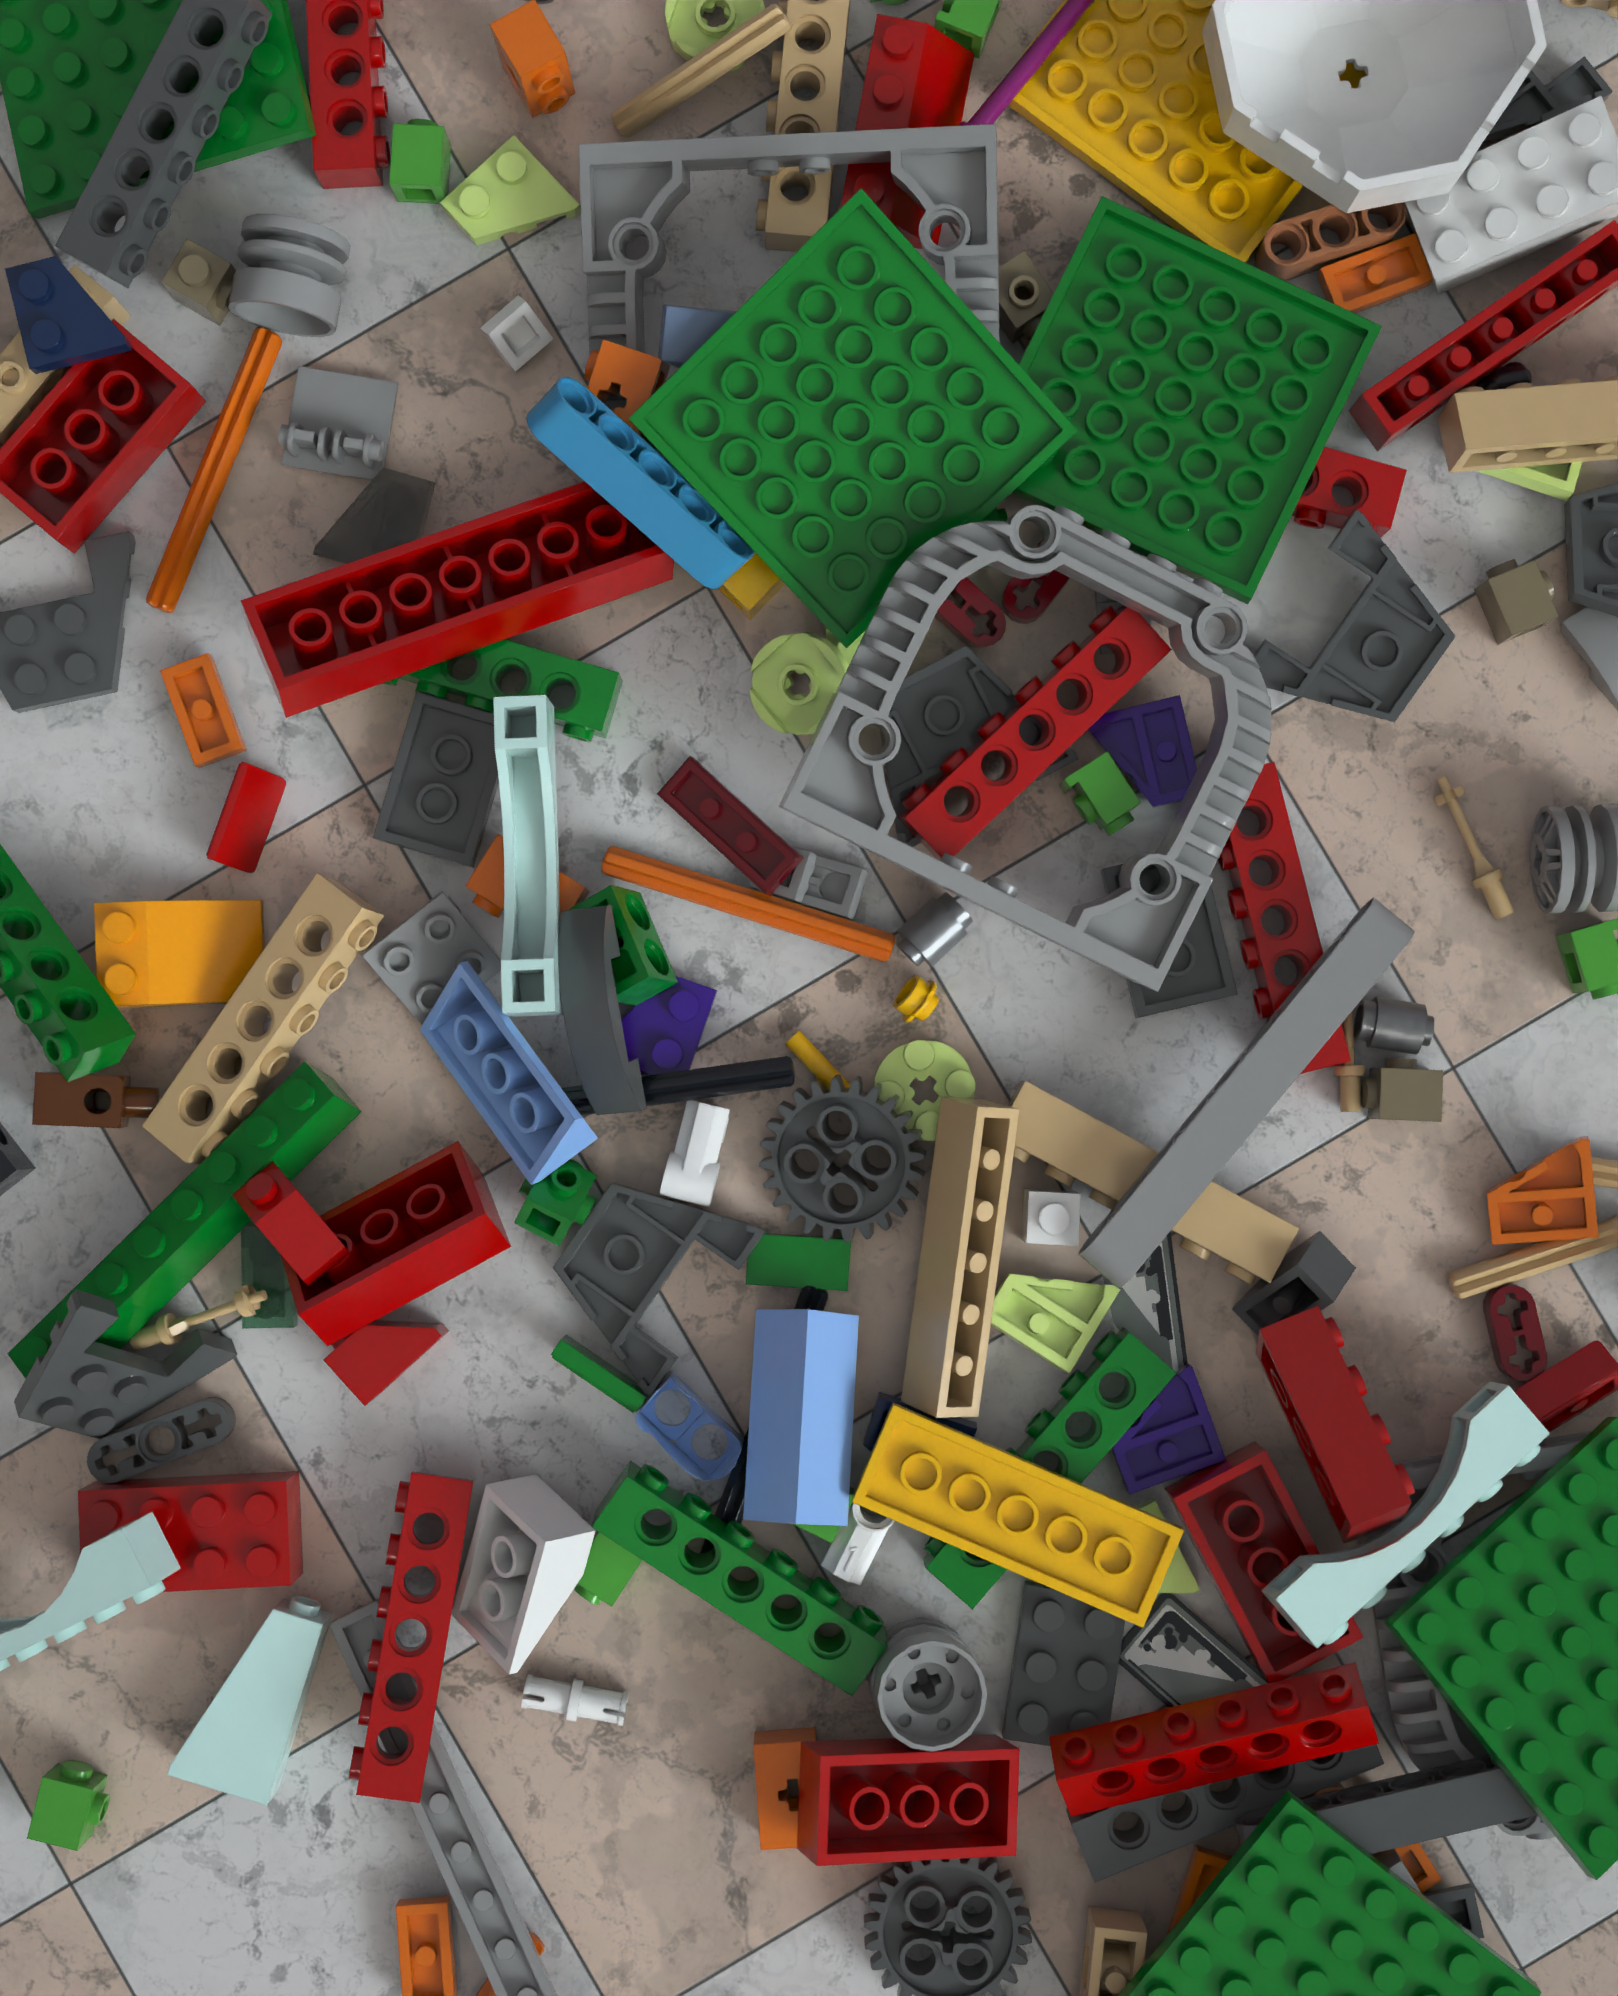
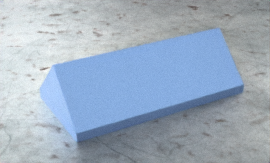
[419,961,598,1185]
[743,1309,859,1526]

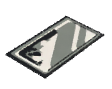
[1102,1231,1188,1372]
[1119,1593,1268,1708]

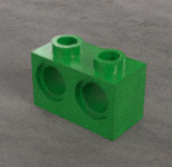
[570,885,678,1006]

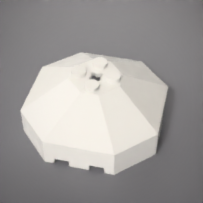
[1202,0,1547,213]

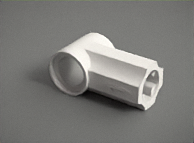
[660,1100,730,1207]
[820,1486,895,1585]

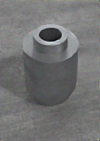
[897,892,973,967]
[1354,997,1434,1055]

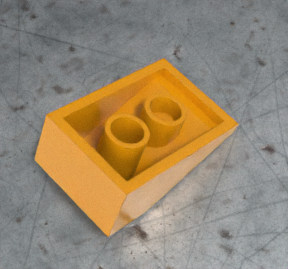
[94,900,265,1009]

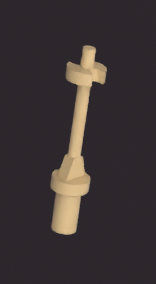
[1433,775,1515,920]
[1334,1010,1366,1112]
[129,1285,268,1351]

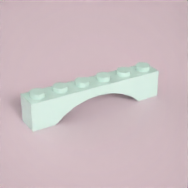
[493,695,563,1017]
[1261,1381,1550,1648]
[0,1512,181,1671]

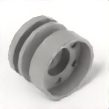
[228,214,351,337]
[1530,804,1618,914]
[867,1618,988,1752]

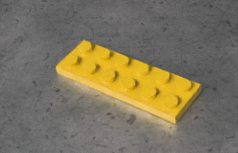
[852,1403,1184,1628]

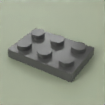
[373,691,499,868]
[1100,864,1238,1019]
[1002,1581,1125,1746]

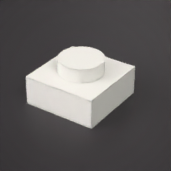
[480,295,553,372]

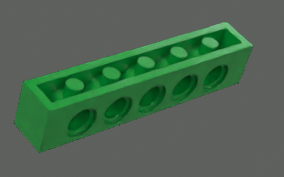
[384,640,623,742]
[0,844,136,1082]
[923,1327,1176,1610]
[592,1460,888,1696]

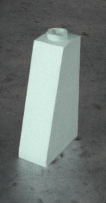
[167,1596,333,1806]

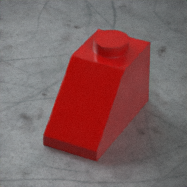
[232,1162,349,1286]
[324,1320,449,1406]

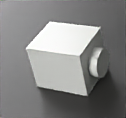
[1021,1189,1081,1246]

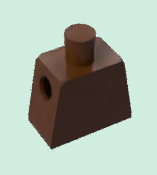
[32,1072,159,1128]

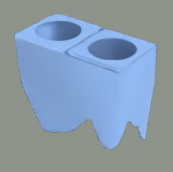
[636,1373,744,1481]

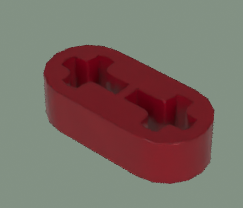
[1002,541,1070,624]
[935,577,1006,648]
[1483,1283,1547,1381]

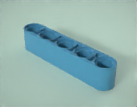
[526,377,754,589]

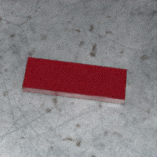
[657,756,804,896]

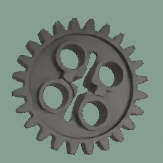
[759,1075,927,1243]
[863,1857,1032,1996]

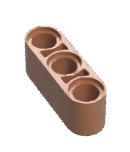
[1255,202,1407,281]

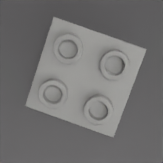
[278,366,399,482]
[361,891,501,1025]

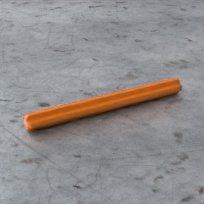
[146,327,282,613]
[601,846,895,962]

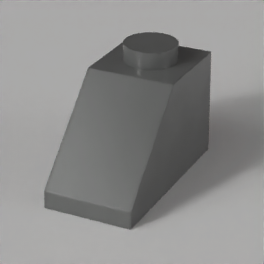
[1232,1231,1356,1336]

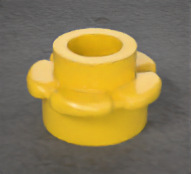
[893,975,939,1023]

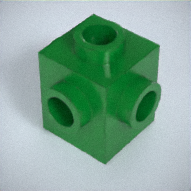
[514,1159,597,1247]

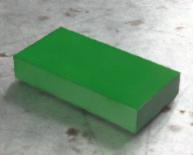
[746,1233,851,1291]
[551,1334,647,1413]

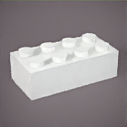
[1404,96,1618,294]

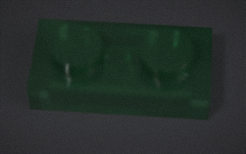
[241,1225,298,1329]

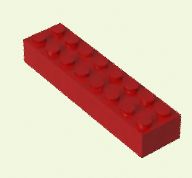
[241,481,674,718]

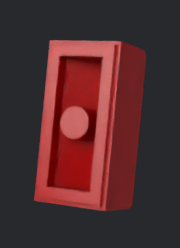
[206,762,286,873]
[1514,1340,1618,1433]

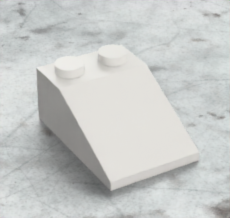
[451,1474,596,1675]

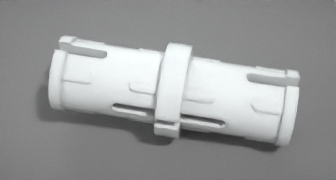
[521,1674,629,1726]

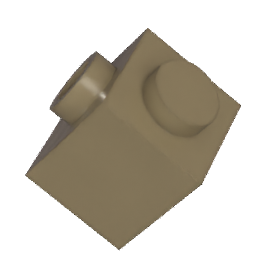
[161,238,236,326]
[998,250,1054,344]
[1474,559,1559,645]
[1361,1058,1443,1122]

